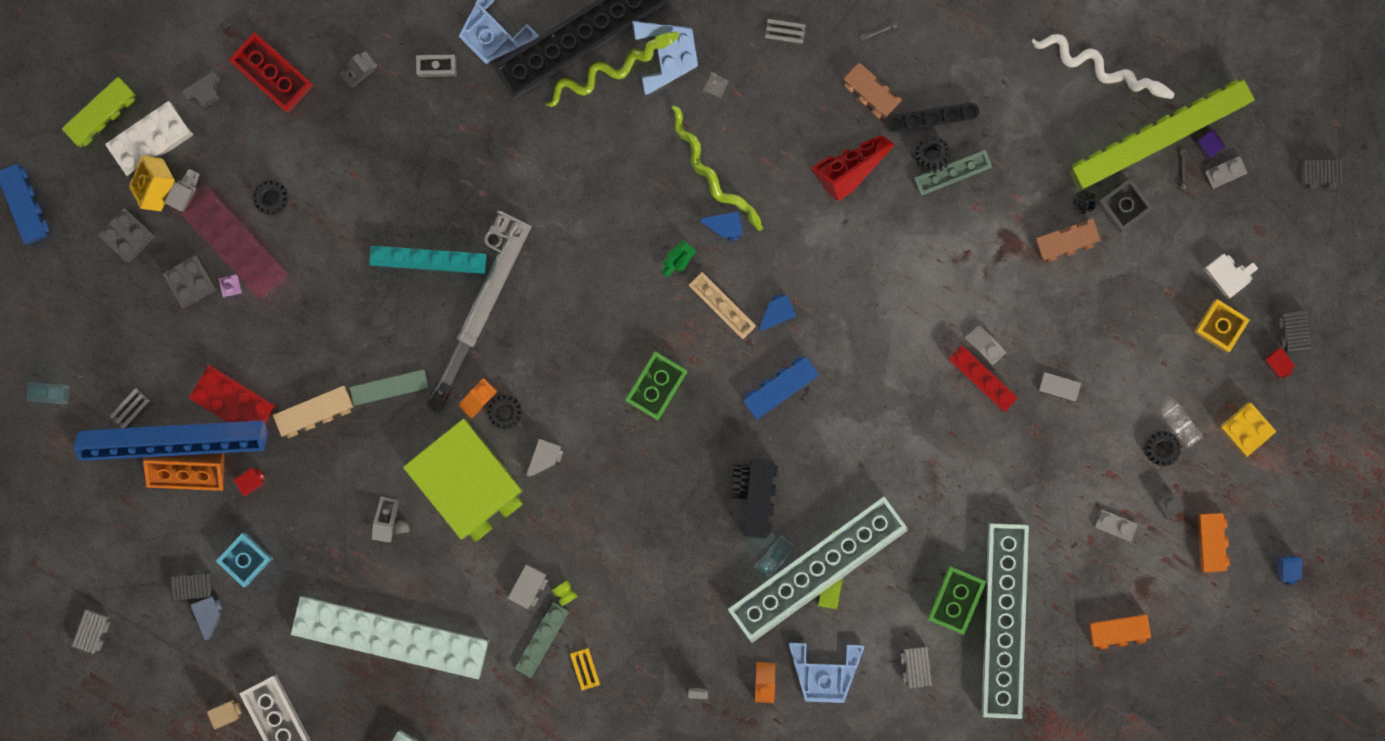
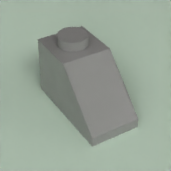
[965,325,1007,366]
[527,439,563,476]
[372,497,399,543]

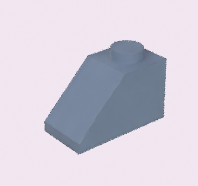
[191,596,223,641]

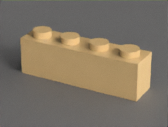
[273,386,354,438]

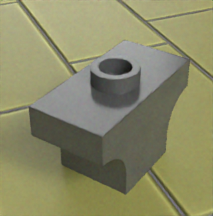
[340,51,377,89]
[182,71,221,108]

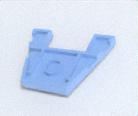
[459,0,539,64]
[632,21,698,95]
[789,642,864,703]

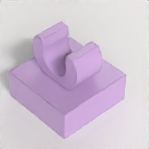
[219,274,242,297]

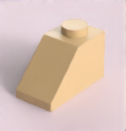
[207,700,242,730]

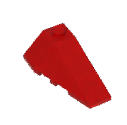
[811,135,894,201]

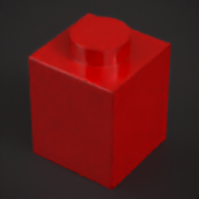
[1263,348,1295,379]
[233,467,265,496]

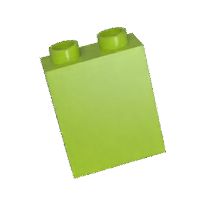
[403,419,524,542]

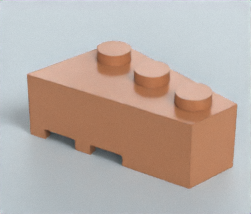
[843,63,902,120]
[1034,219,1100,263]

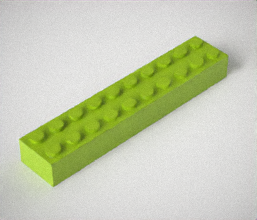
[1068,79,1255,192]

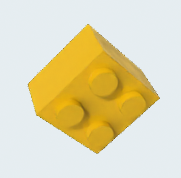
[129,155,174,211]
[1193,299,1250,353]
[1219,403,1276,457]

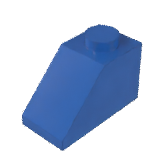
[701,211,743,241]
[759,293,796,331]
[1276,556,1302,585]

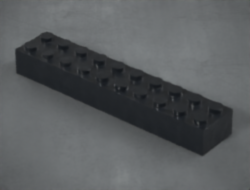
[493,0,675,100]

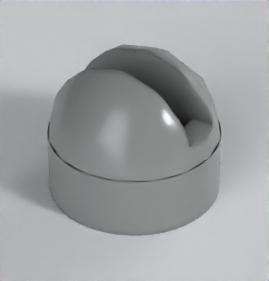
[394,520,410,534]

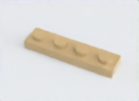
[688,272,756,340]

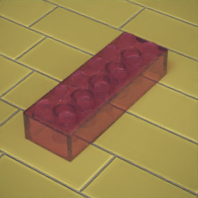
[181,189,290,300]

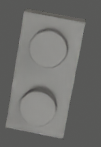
[1204,156,1248,189]
[1095,510,1138,542]

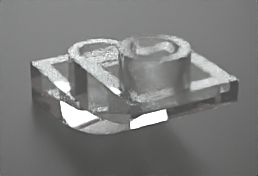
[1163,404,1203,448]

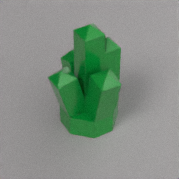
[661,240,696,277]

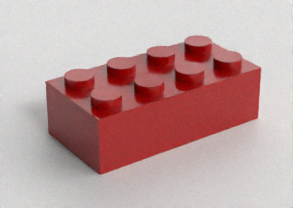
[229,32,314,114]
[188,365,277,424]

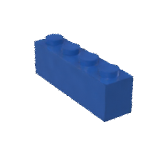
[0,164,50,245]
[743,356,819,420]

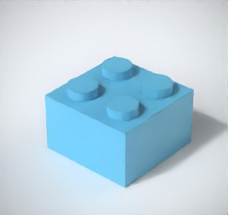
[216,533,273,587]

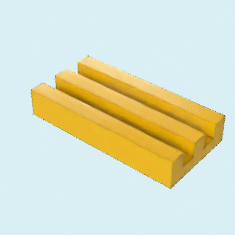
[570,648,600,691]

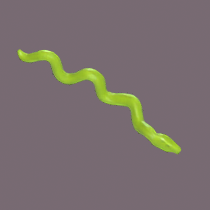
[545,31,679,107]
[671,106,763,231]

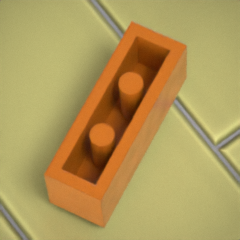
[1198,513,1230,572]
[1088,614,1151,650]

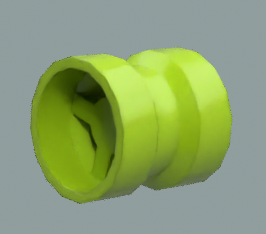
[552,580,578,606]

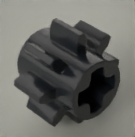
[1073,189,1097,215]

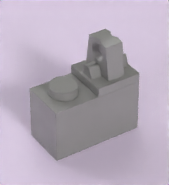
[164,169,200,213]

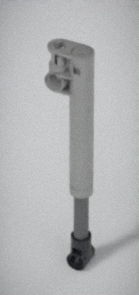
[426,210,532,412]

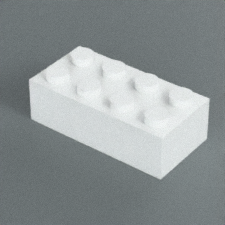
[105,101,194,178]
[240,674,311,741]

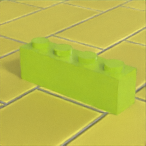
[62,77,137,147]

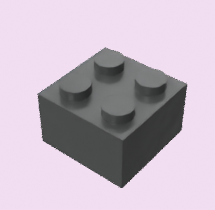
[1097,178,1154,233]
[98,208,156,263]
[163,255,218,308]

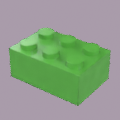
[625,352,688,421]
[927,566,986,635]

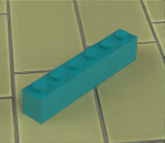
[369,246,487,274]

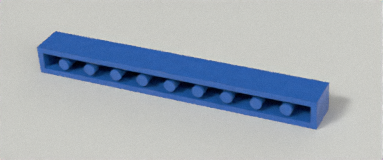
[73,420,268,461]

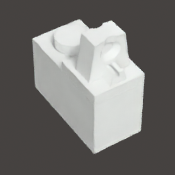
[1204,254,1258,299]

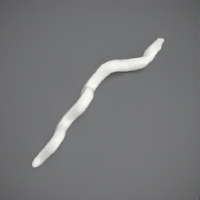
[1032,34,1175,99]

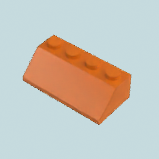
[143,453,225,491]

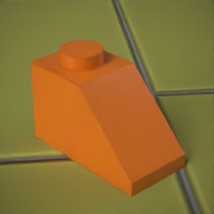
[458,378,498,419]
[755,662,776,703]

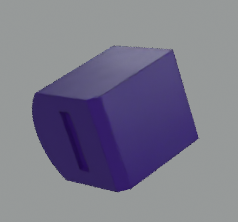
[1195,129,1226,158]

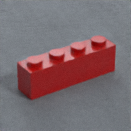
[947,345,1018,412]

